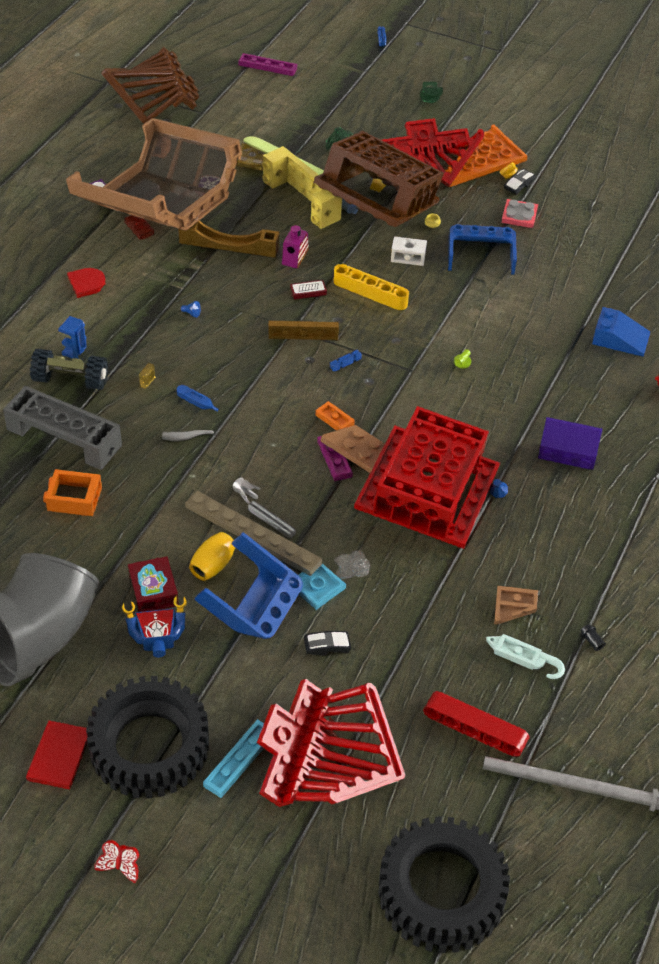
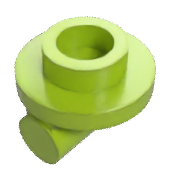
[454,349,471,369]

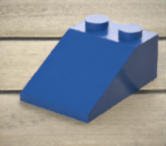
[592,307,650,357]

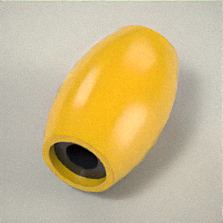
[189,532,235,581]

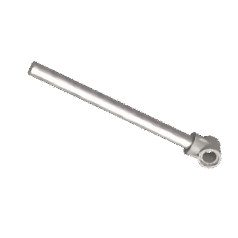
[483,756,659,812]

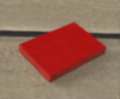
[26,720,88,790]

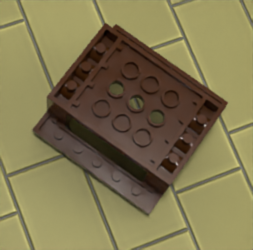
[313,131,444,227]

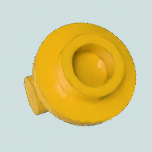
[500,162,518,179]

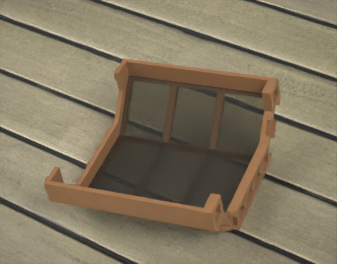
[66,118,242,231]

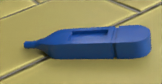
[177,385,219,411]

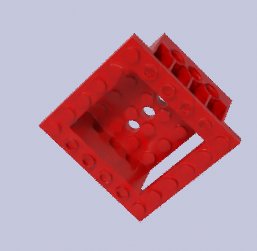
[354,406,500,549]

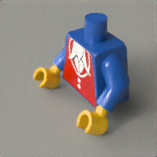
[122,596,187,658]

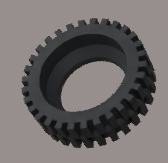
[86,676,209,798]
[378,816,510,953]

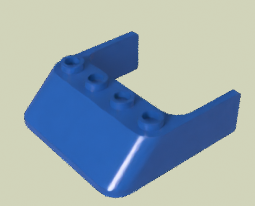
[448,224,517,275]
[194,532,303,639]

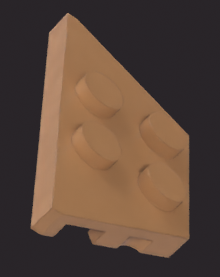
[320,425,385,473]

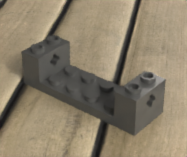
[3,386,122,470]

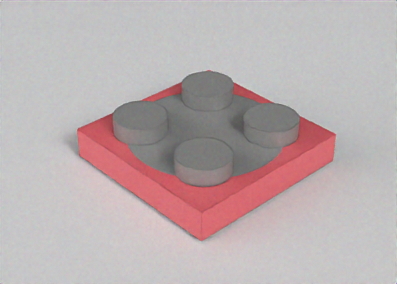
[501,199,538,228]

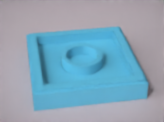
[298,564,346,610]

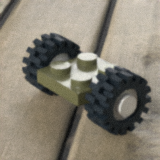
[30,348,108,390]

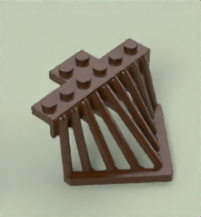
[101,47,199,124]

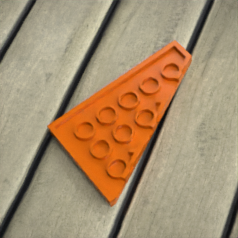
[445,125,527,187]

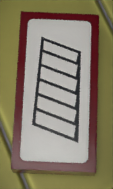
[290,280,327,299]

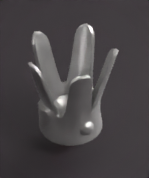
[233,478,261,504]

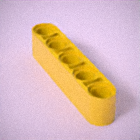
[334,264,409,310]

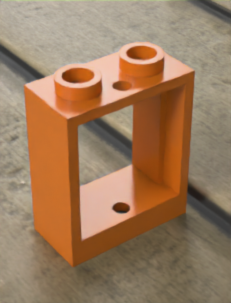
[43,469,102,516]

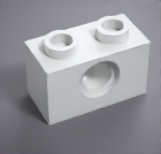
[391,237,427,266]

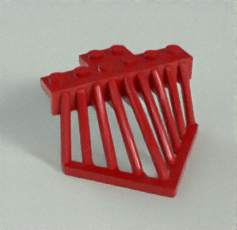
[382,118,485,187]
[257,679,405,807]

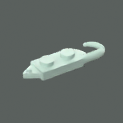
[486,634,565,679]

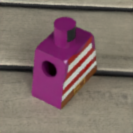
[282,225,309,269]

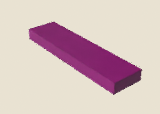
[238,53,297,76]

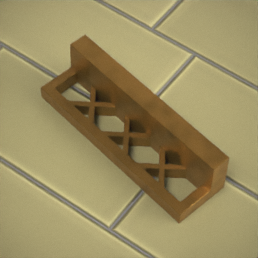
[269,321,339,340]

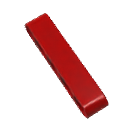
[423,691,529,757]

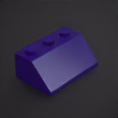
[538,417,602,470]

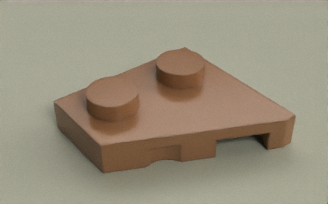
[494,586,538,625]

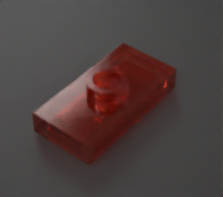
[124,215,155,240]

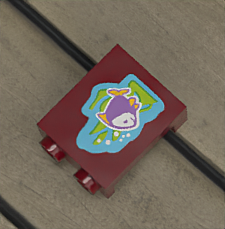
[128,556,179,612]

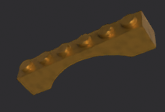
[178,220,279,258]

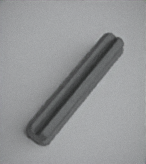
[248,501,296,539]

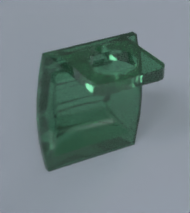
[420,82,443,103]
[326,127,354,150]

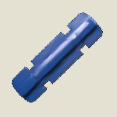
[377,26,387,47]
[330,350,362,371]

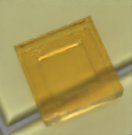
[139,363,155,389]

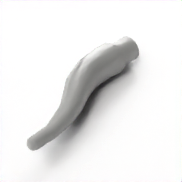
[162,430,214,441]

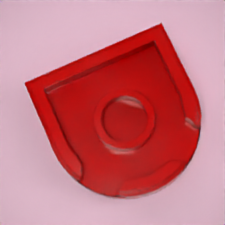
[67,268,106,298]

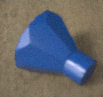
[181,301,201,318]
[490,479,508,498]

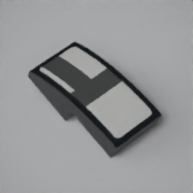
[504,168,536,195]
[304,631,351,656]

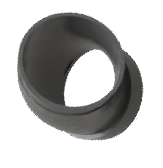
[0,553,99,686]

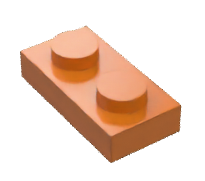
[315,401,355,431]

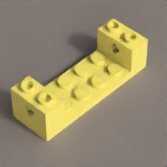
[262,146,342,229]

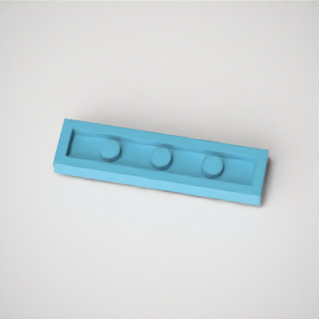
[203,719,264,798]

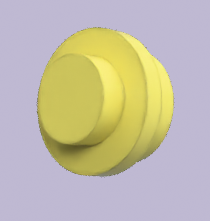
[425,213,441,228]

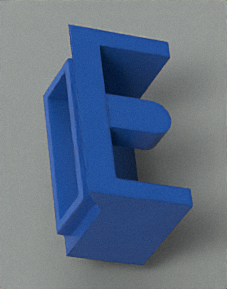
[58,316,87,359]

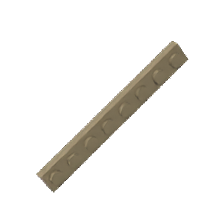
[185,491,322,576]

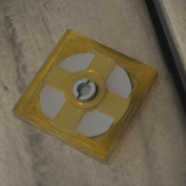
[236,143,266,171]

